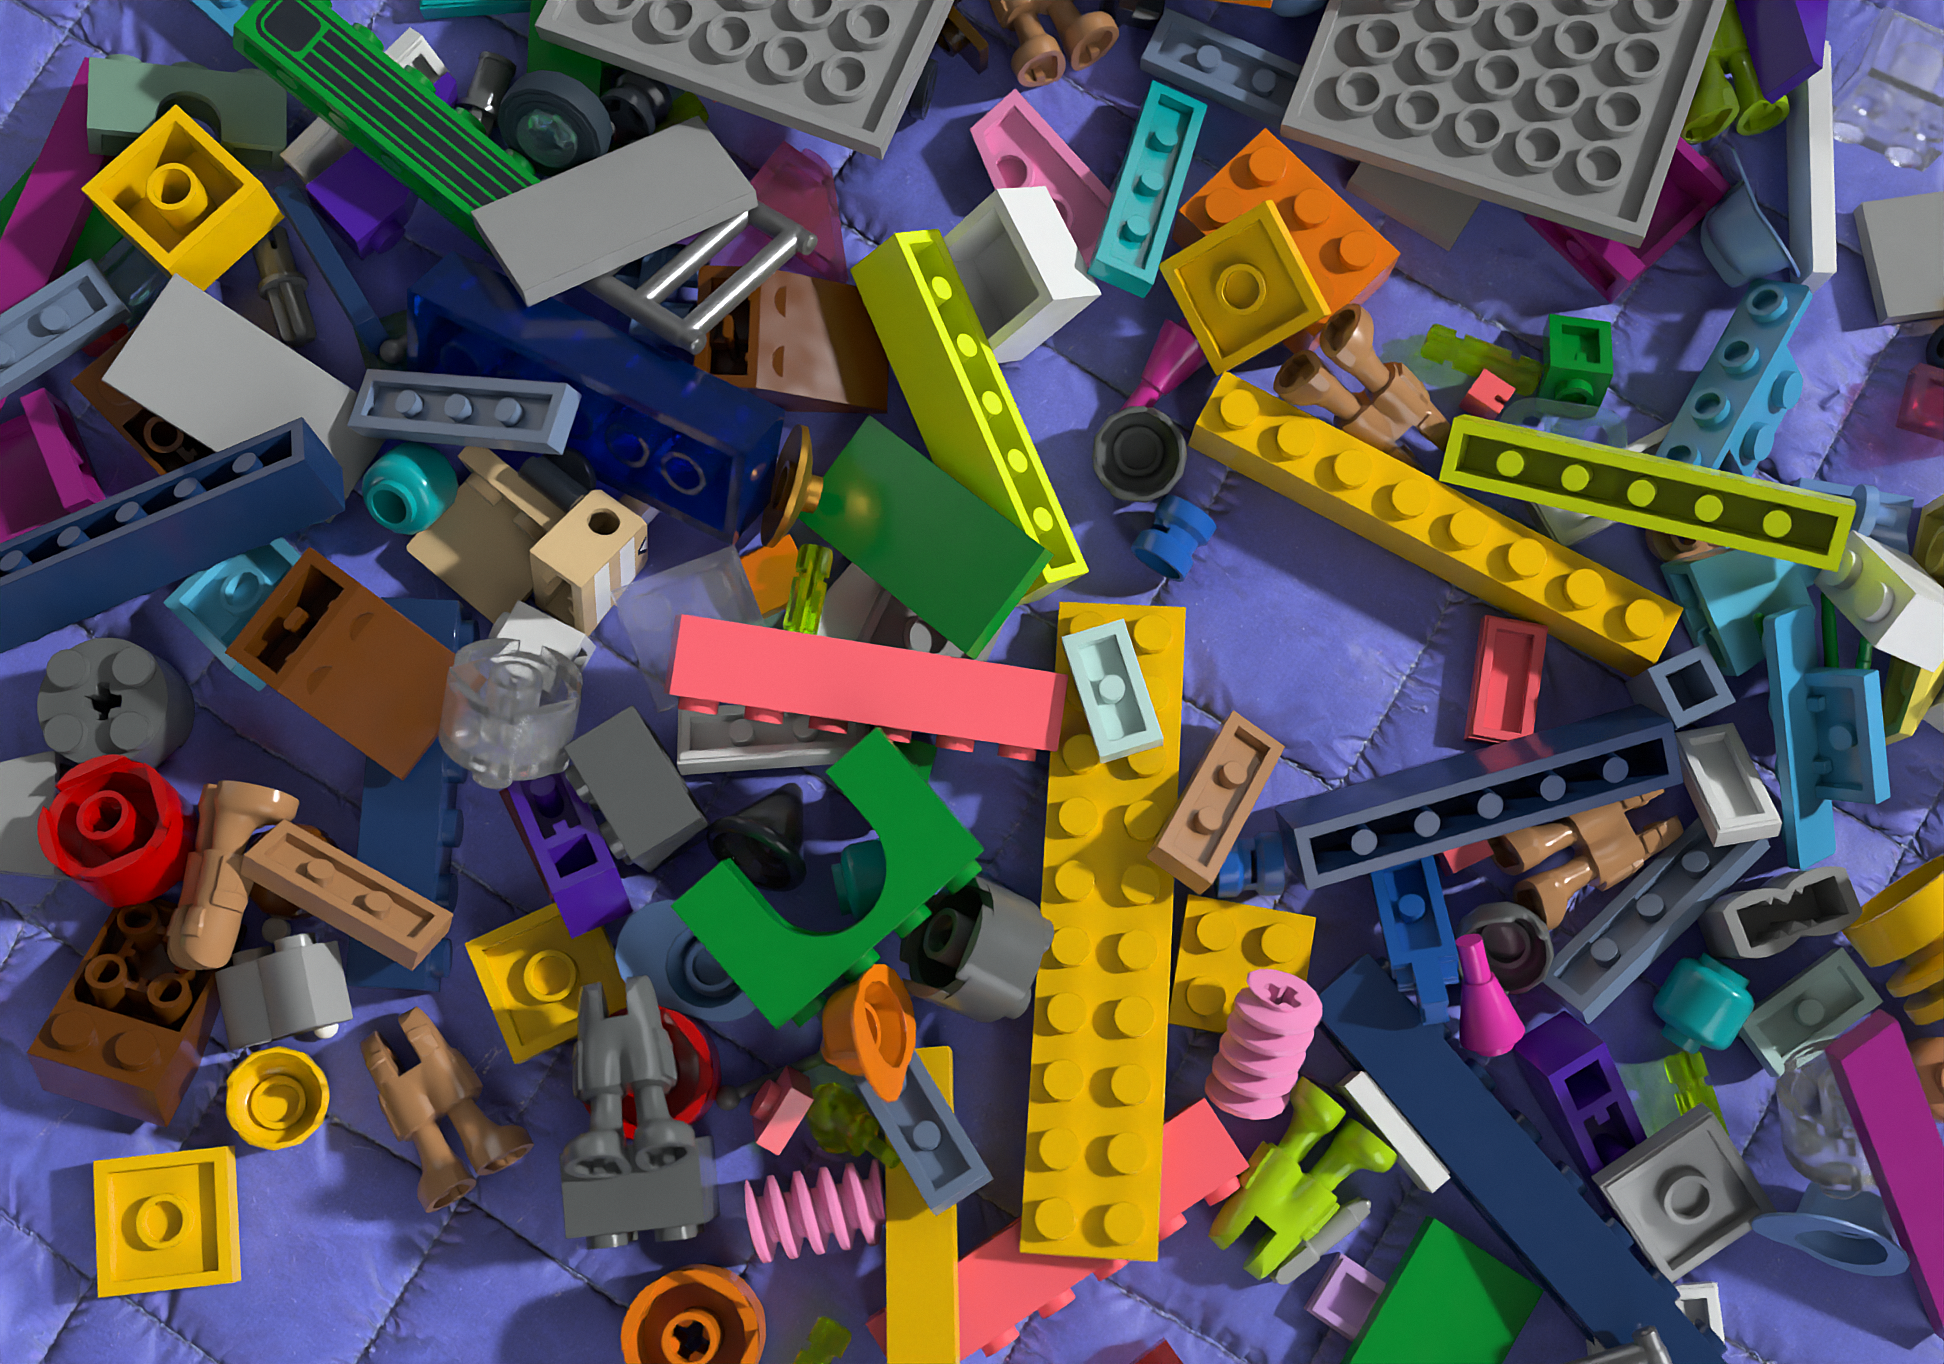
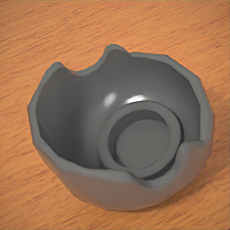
[1092,406,1187,503]
[1454,902,1554,995]

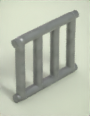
[579,200,818,355]

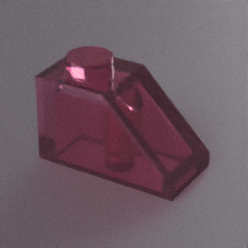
[750,141,849,284]

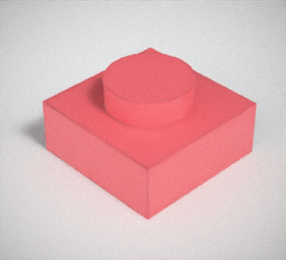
[750,1065,814,1156]

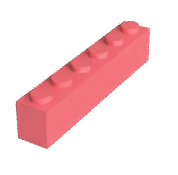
[664,614,1069,762]
[866,1097,1250,1362]

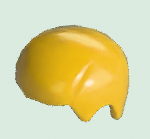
[225,1046,330,1151]

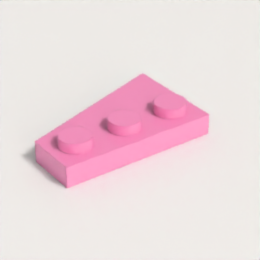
[970,89,1112,267]

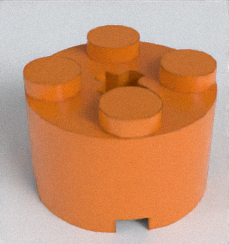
[620,1263,766,1364]

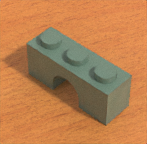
[87,54,287,172]

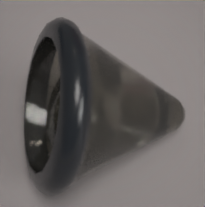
[706,782,807,892]

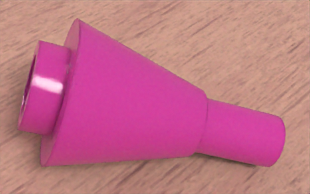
[1119,317,1209,411]
[1455,934,1525,1057]

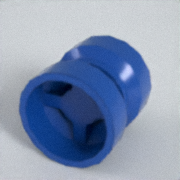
[1130,494,1217,582]
[1213,831,1285,898]

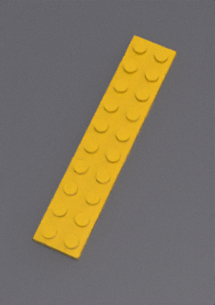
[1020,602,1186,1263]

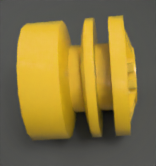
[1841,854,1944,1025]

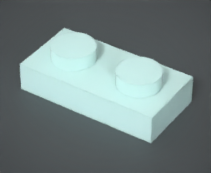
[1062,619,1164,764]
[1738,947,1883,1077]

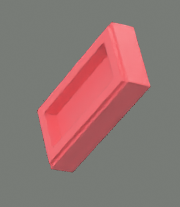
[1464,615,1548,745]

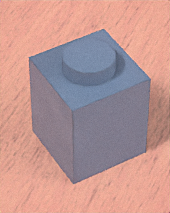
[1625,643,1736,731]

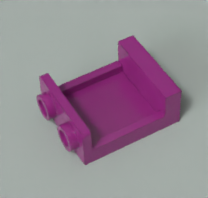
[1524,136,1731,304]
[0,388,106,543]

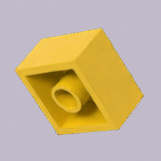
[81,105,285,291]

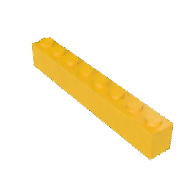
[1188,370,1684,678]

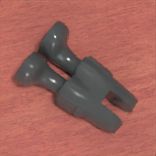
[562,975,696,1179]

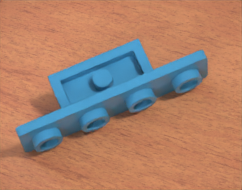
[1655,278,1813,477]
[1762,604,1890,870]

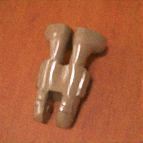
[988,0,1119,87]
[1273,303,1452,473]
[165,780,300,970]
[1487,789,1684,931]
[360,1006,534,1213]

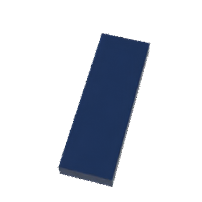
[273,178,391,356]

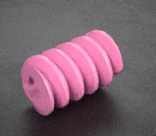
[1204,969,1322,1120]
[745,1158,886,1263]

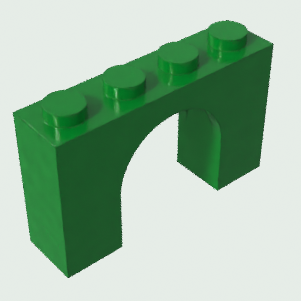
[670,727,984,1030]

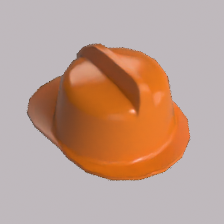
[820,964,916,1103]

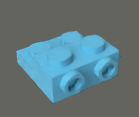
[163,537,302,692]

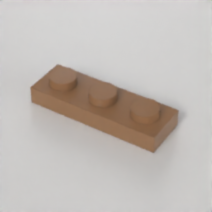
[1146,710,1285,895]
[240,819,454,971]

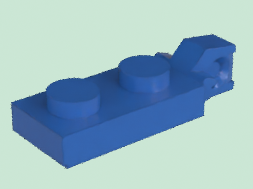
[1368,855,1459,1026]

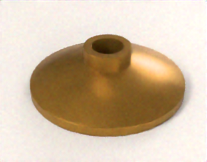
[761,424,823,548]

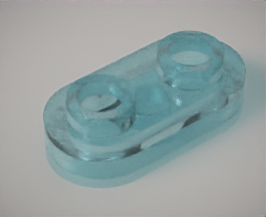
[1499,397,1629,450]

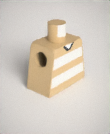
[529,485,661,637]

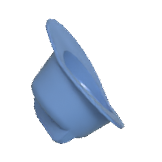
[1701,147,1800,287]
[615,899,757,1023]
[1751,1174,1910,1276]

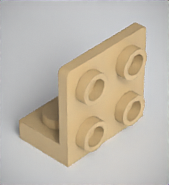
[407,446,566,624]

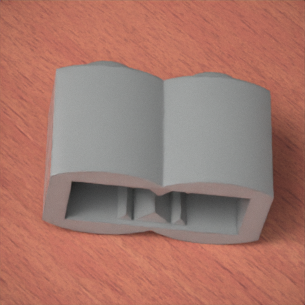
[1697,866,1863,959]
[215,932,353,1051]

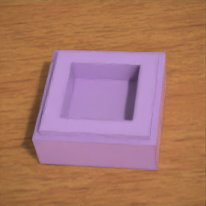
[1303,1252,1386,1342]

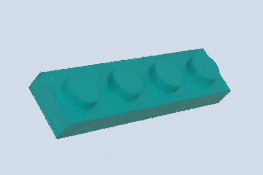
[1087,80,1207,299]

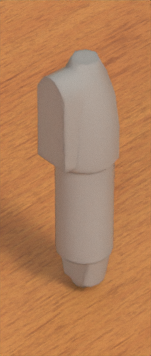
[1268,1196,1371,1285]

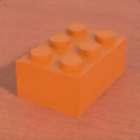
[1172,128,1401,354]

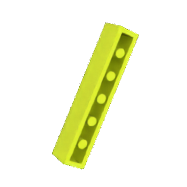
[850,229,1089,607]
[1438,414,1856,572]

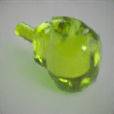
[804,1082,901,1169]

